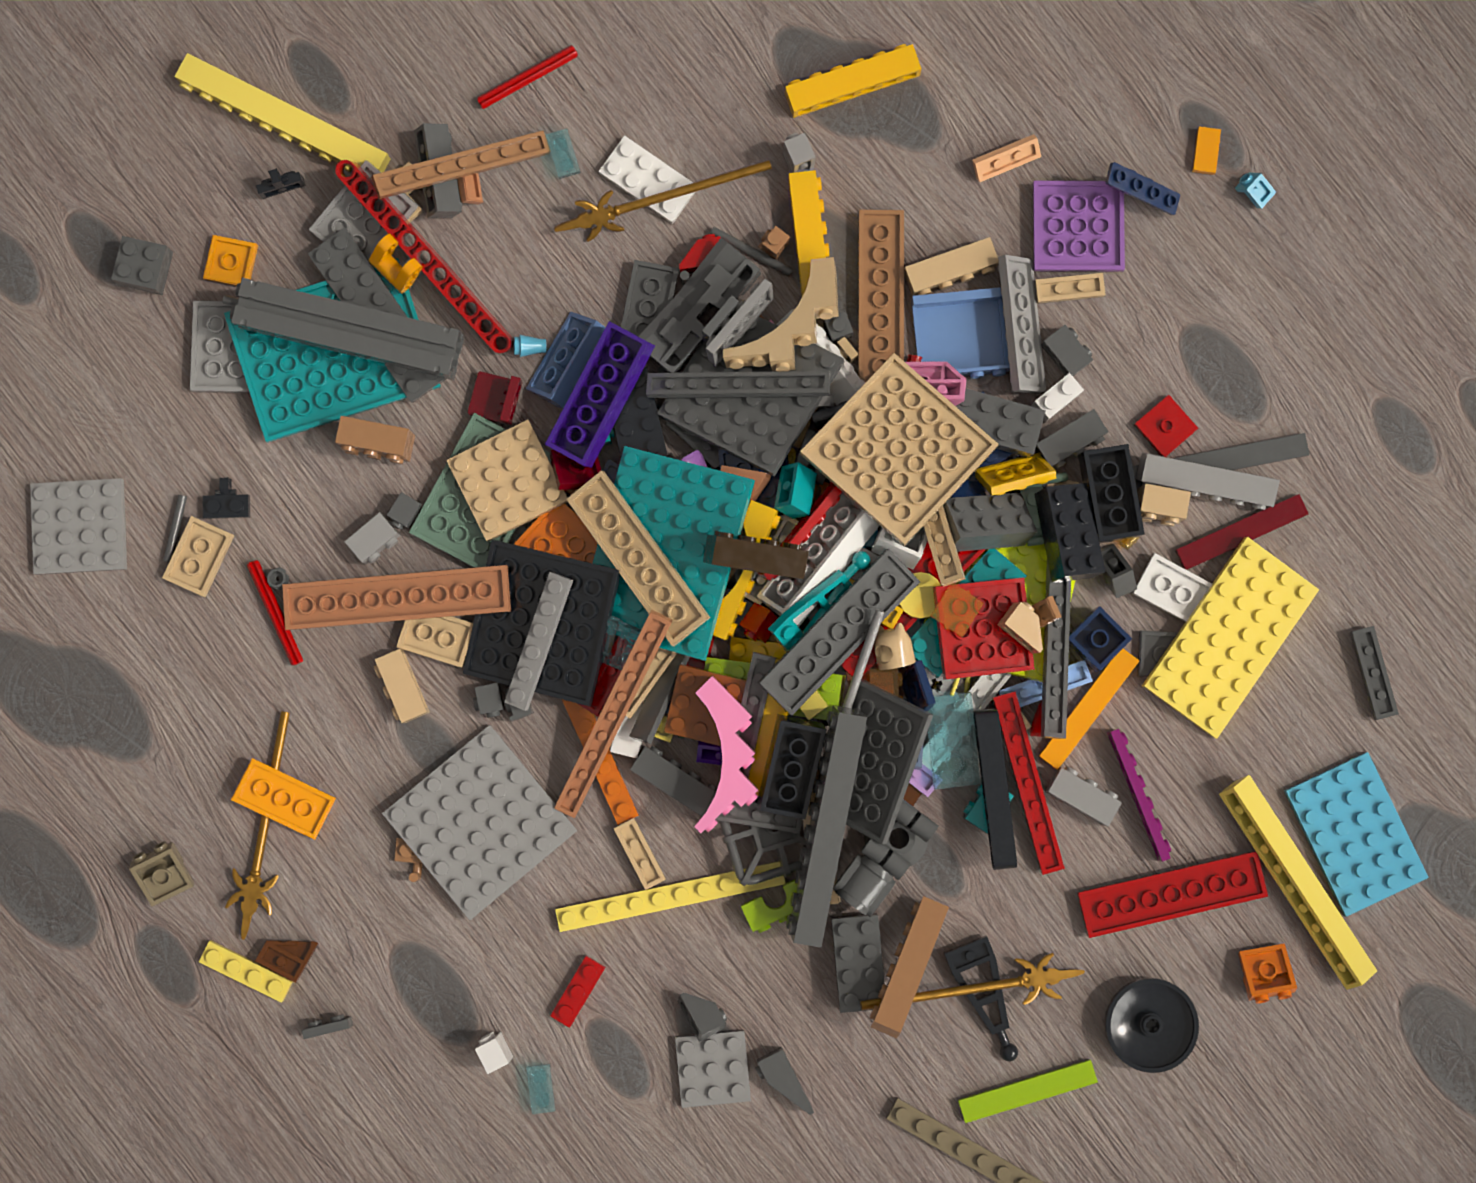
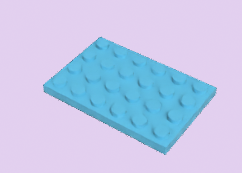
[1284,752,1429,917]

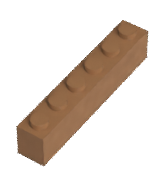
[870,896,949,1039]

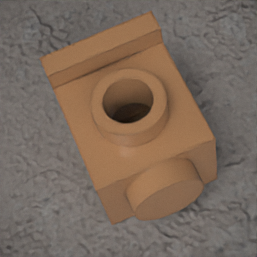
[758,226,790,260]

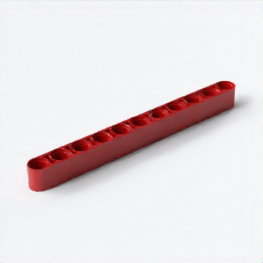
[335,160,513,353]

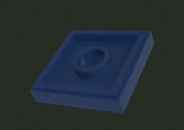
[900,660,936,712]

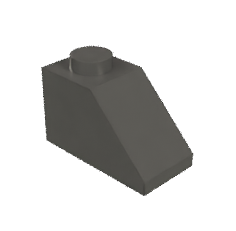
[1101,543,1137,598]
[677,993,727,1042]

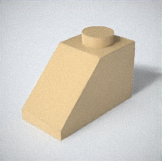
[997,602,1043,654]

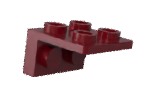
[467,371,523,426]

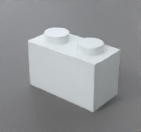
[1031,373,1084,423]
[475,1032,513,1074]

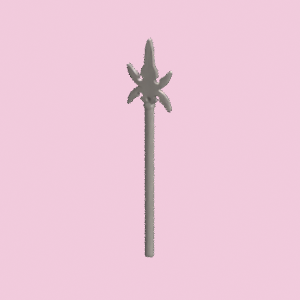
[842,609,884,708]

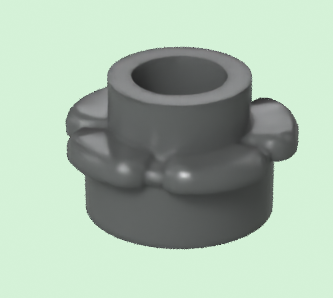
[267,567,289,590]

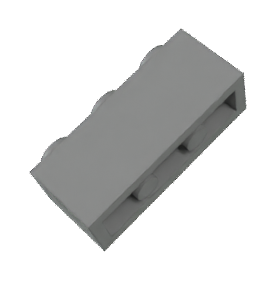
[1045,766,1122,827]

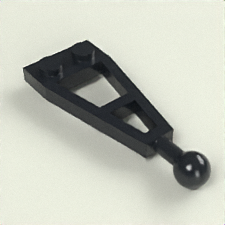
[944,935,1018,1062]

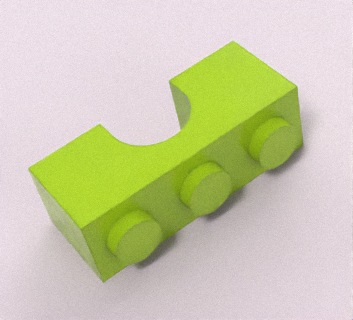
[741,879,798,933]

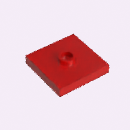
[1134,395,1199,457]

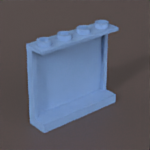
[911,287,1010,379]

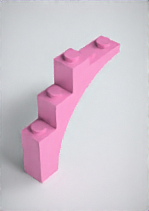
[694,676,758,833]

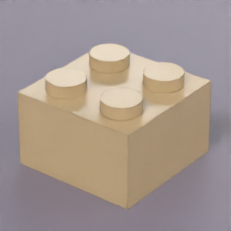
[1137,484,1191,526]

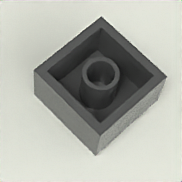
[111,236,173,295]

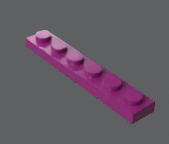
[1106,729,1171,862]

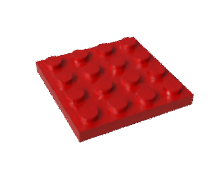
[933,578,1035,680]

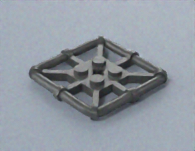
[714,792,806,886]

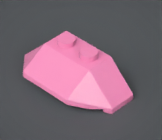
[905,362,966,406]

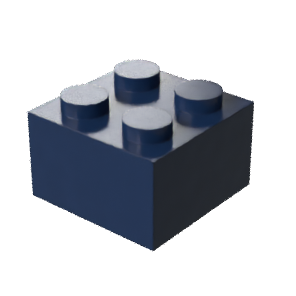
[1069,606,1132,672]

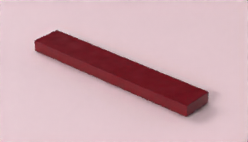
[1175,494,1309,570]

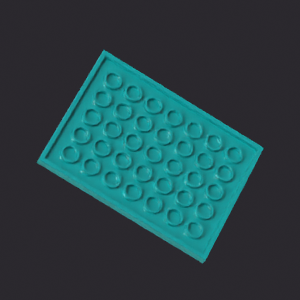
[224,258,441,443]
[593,446,755,661]

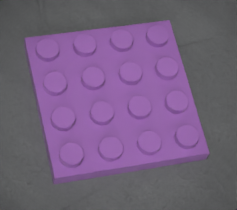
[1033,181,1125,272]

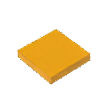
[203,235,258,286]

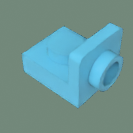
[1235,172,1276,209]

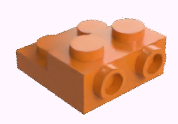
[1238,943,1297,1004]

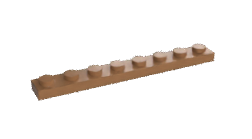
[371,131,551,199]

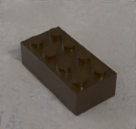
[703,531,809,579]

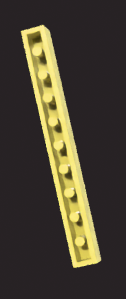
[174,53,391,172]
[1219,775,1377,990]

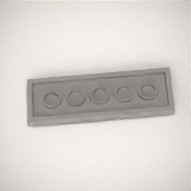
[998,255,1046,394]

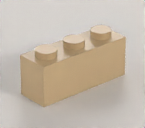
[374,649,430,723]

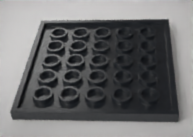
[463,539,620,706]

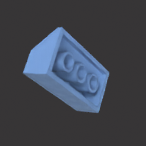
[526,312,606,409]

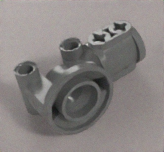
[833,799,939,917]

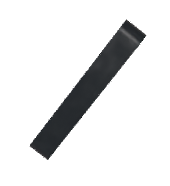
[973,708,1017,870]

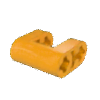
[368,234,423,294]

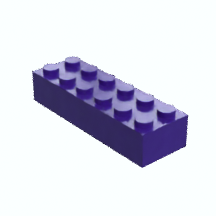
[545,321,655,468]

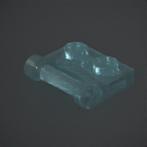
[602,616,642,671]

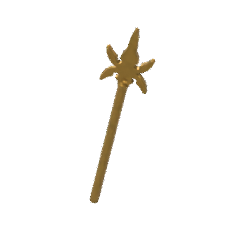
[554,160,772,242]
[225,711,290,940]
[860,953,1085,1010]

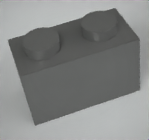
[1041,325,1093,376]

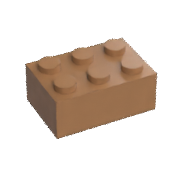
[335,416,415,464]

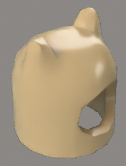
[874,623,916,670]

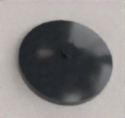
[1104,978,1199,1073]

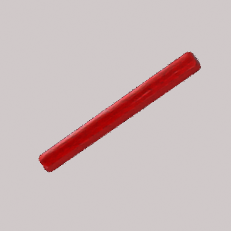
[477,45,578,109]
[247,560,303,666]

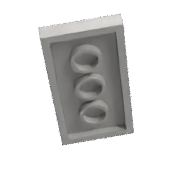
[706,279,774,367]

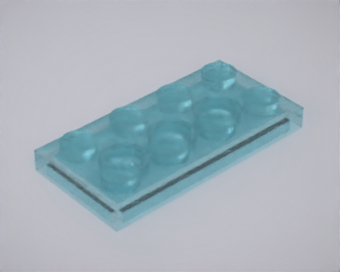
[928,692,981,790]

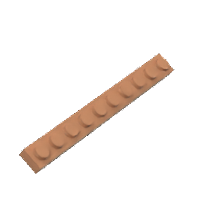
[554,610,673,818]

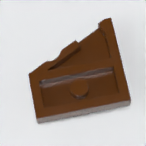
[255,940,319,983]

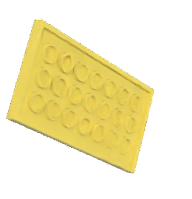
[1142,537,1319,739]

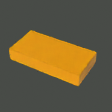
[1192,126,1221,175]

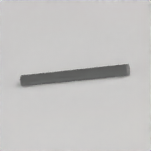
[710,227,793,277]

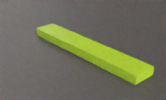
[958,1059,1098,1123]

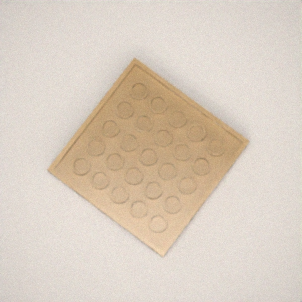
[800,353,998,546]

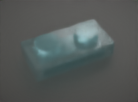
[546,128,581,179]
[526,1063,556,1114]

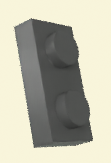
[302,1014,353,1039]

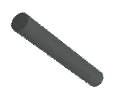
[163,495,187,562]

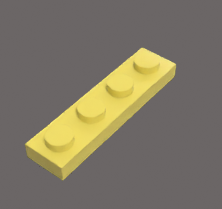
[199,940,293,1003]

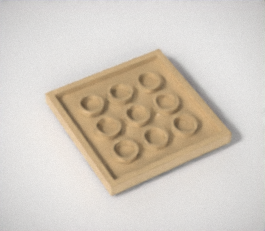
[446,420,568,542]

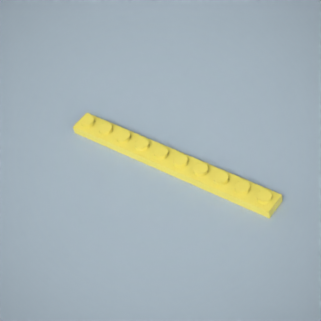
[555,861,785,932]

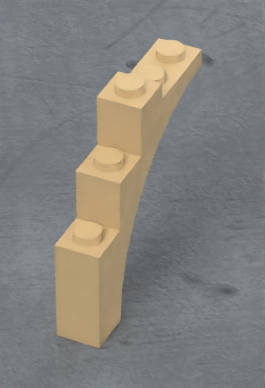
[723,257,839,372]

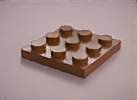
[664,664,747,746]

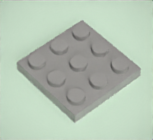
[675,1030,751,1108]

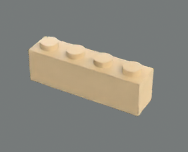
[904,237,999,297]

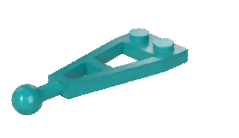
[768,551,871,652]

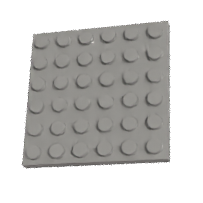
[382,725,577,920]

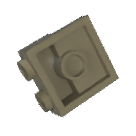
[129,841,194,907]

